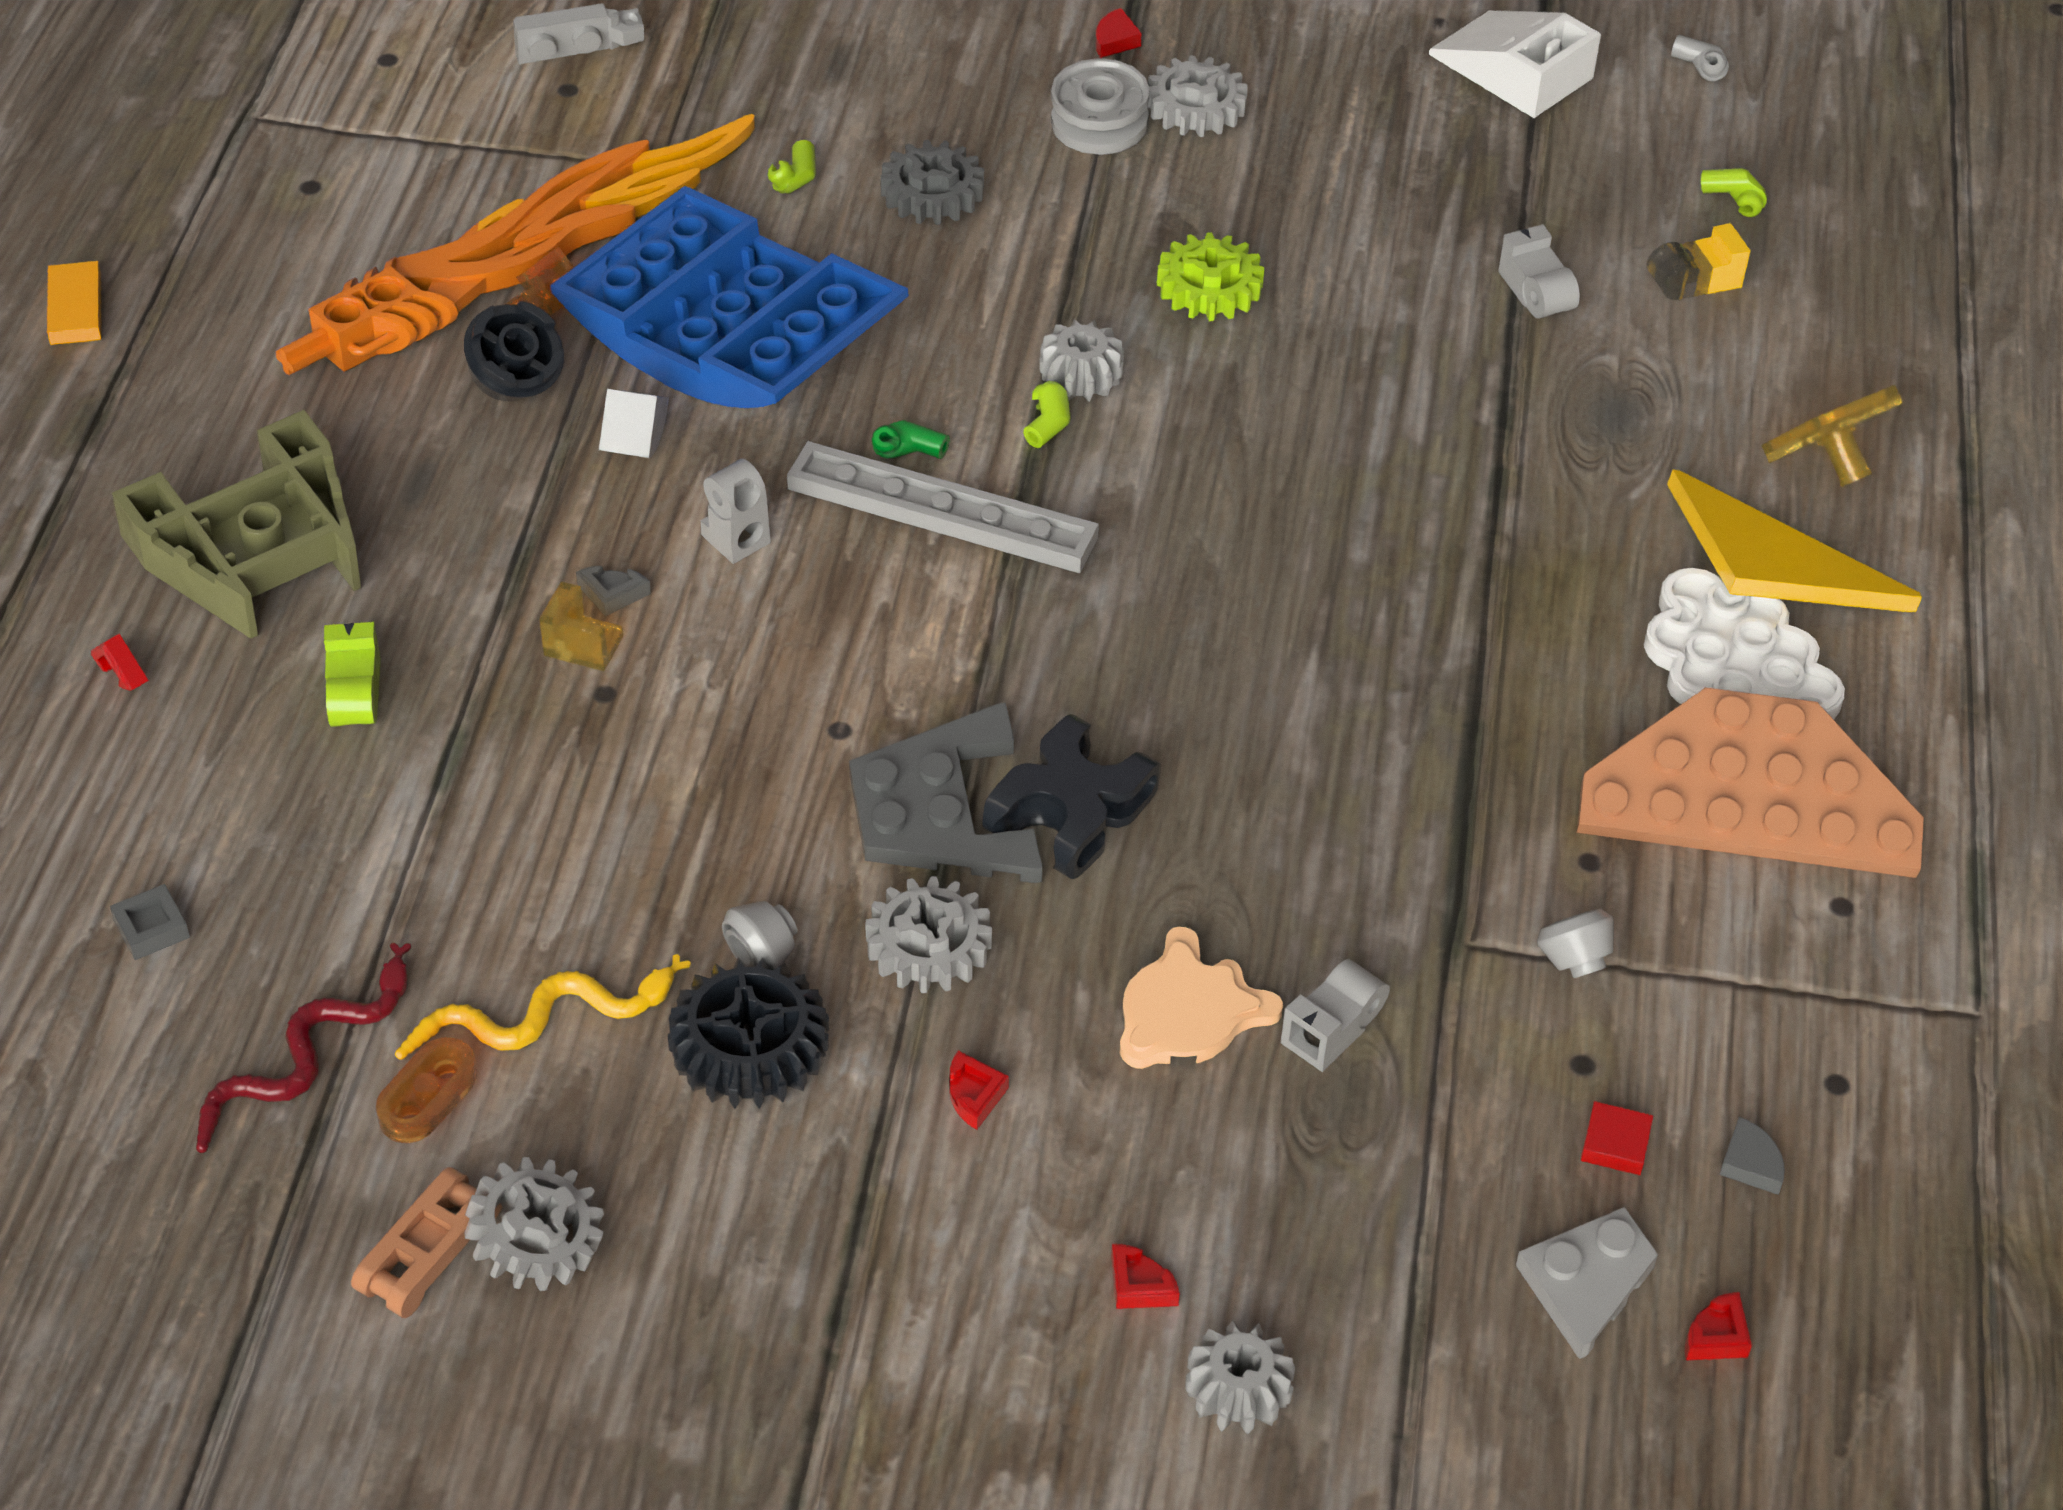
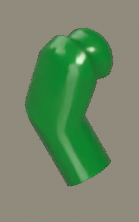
[872,420,950,459]

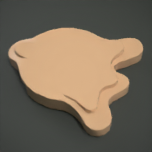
[1120,927,1283,1069]

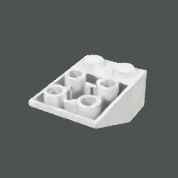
[1429,11,1601,118]

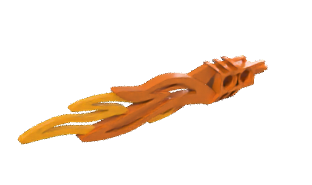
[276,114,755,375]

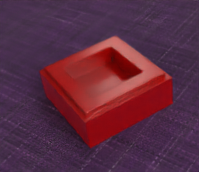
[1581,1101,1654,1176]

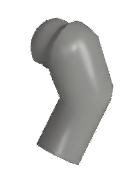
[1671,34,1729,82]

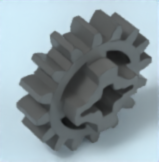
[880,140,984,225]

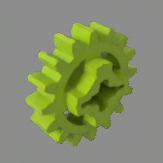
[1157,232,1264,321]

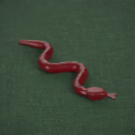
[196,943,411,1153]

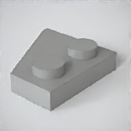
[1516,1207,1658,1359]

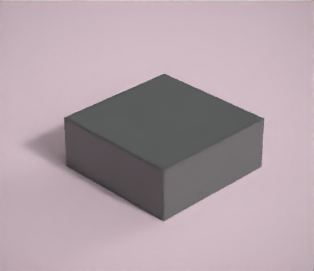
[110,884,190,960]

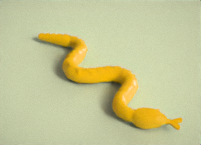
[395,954,691,1060]

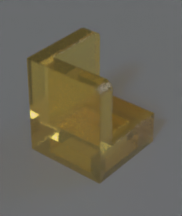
[540,581,623,671]

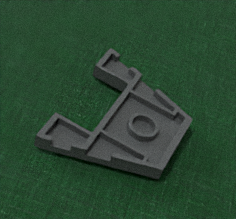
[849,703,1043,883]

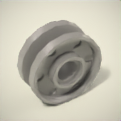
[1051,58,1150,155]

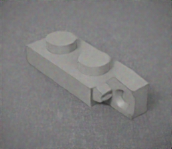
[513,3,644,65]

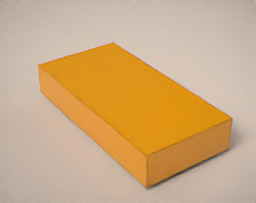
[47,261,101,345]

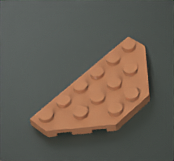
[1577,687,1924,878]

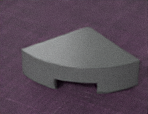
[576,566,651,616]
[1720,1117,1785,1195]

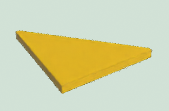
[1667,469,1922,613]

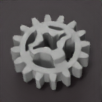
[1147,55,1248,137]
[865,876,992,993]
[464,1157,604,1291]

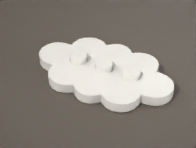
[1644,568,1845,720]

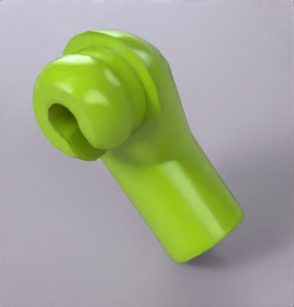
[767,140,816,194]
[1701,168,1767,217]
[1023,381,1071,448]

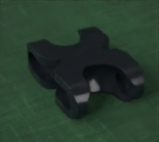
[982,714,1161,879]

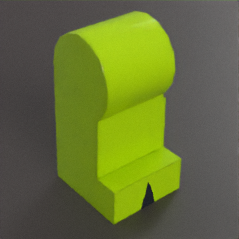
[324,622,381,727]

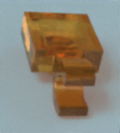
[504,246,574,315]

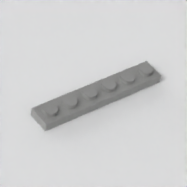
[787,441,1099,573]

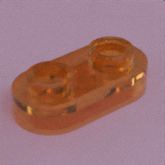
[376,1037,477,1143]

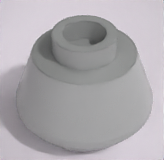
[722,901,797,970]
[1537,908,1614,978]

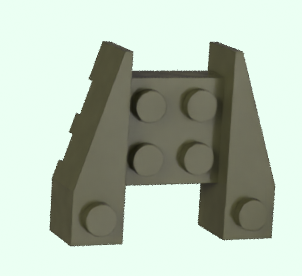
[112,410,361,639]

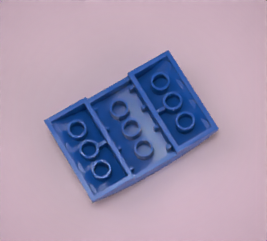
[551,186,909,408]

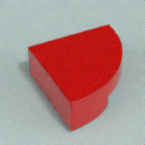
[1096,8,1142,58]
[91,633,149,691]
[949,1050,1009,1130]
[1111,1244,1180,1309]
[1685,1292,1752,1361]

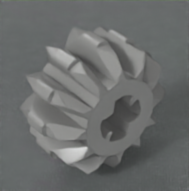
[1039,319,1124,402]
[1185,1320,1295,1435]

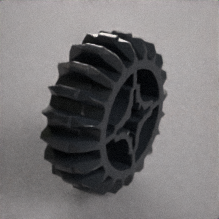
[668,957,829,1109]

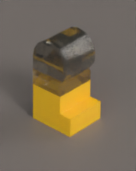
[1646,223,1751,300]

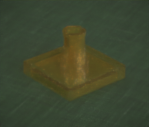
[1761,384,1903,487]

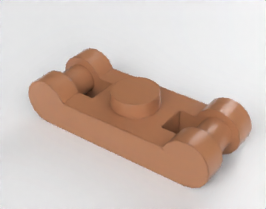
[351,1167,502,1318]

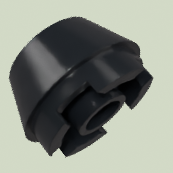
[464,301,564,401]

